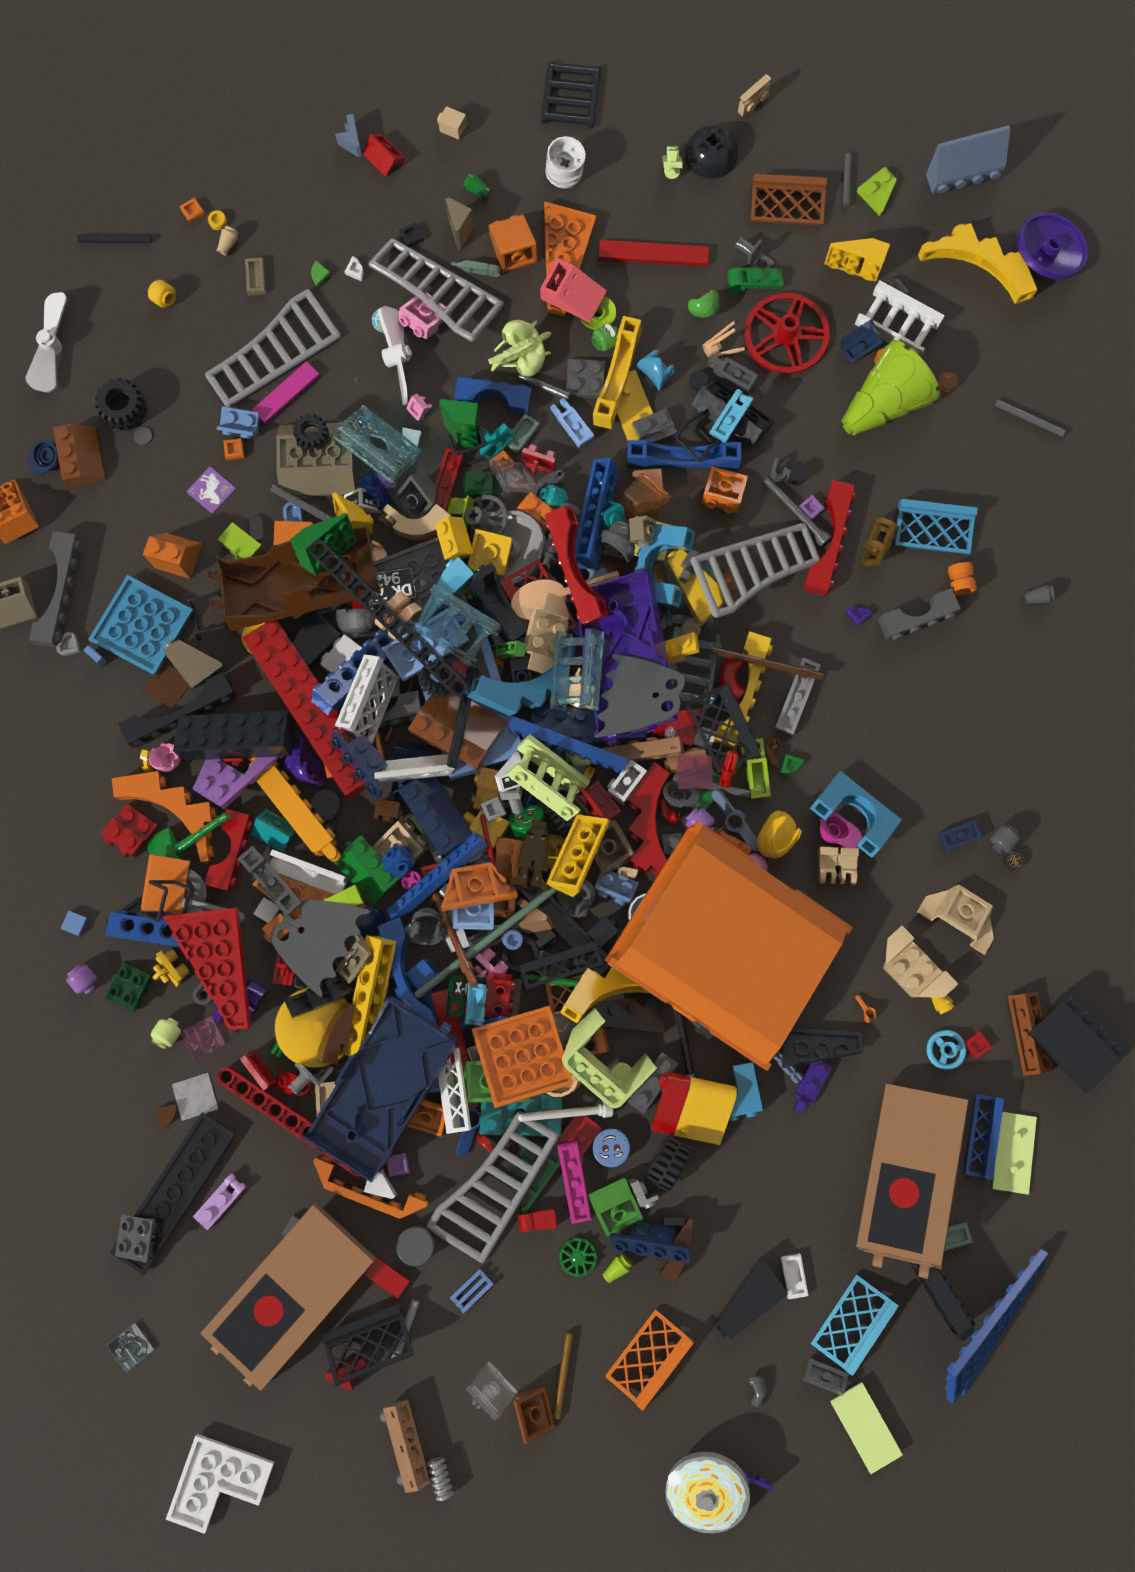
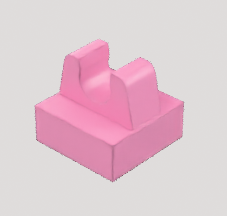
[406,394,432,421]

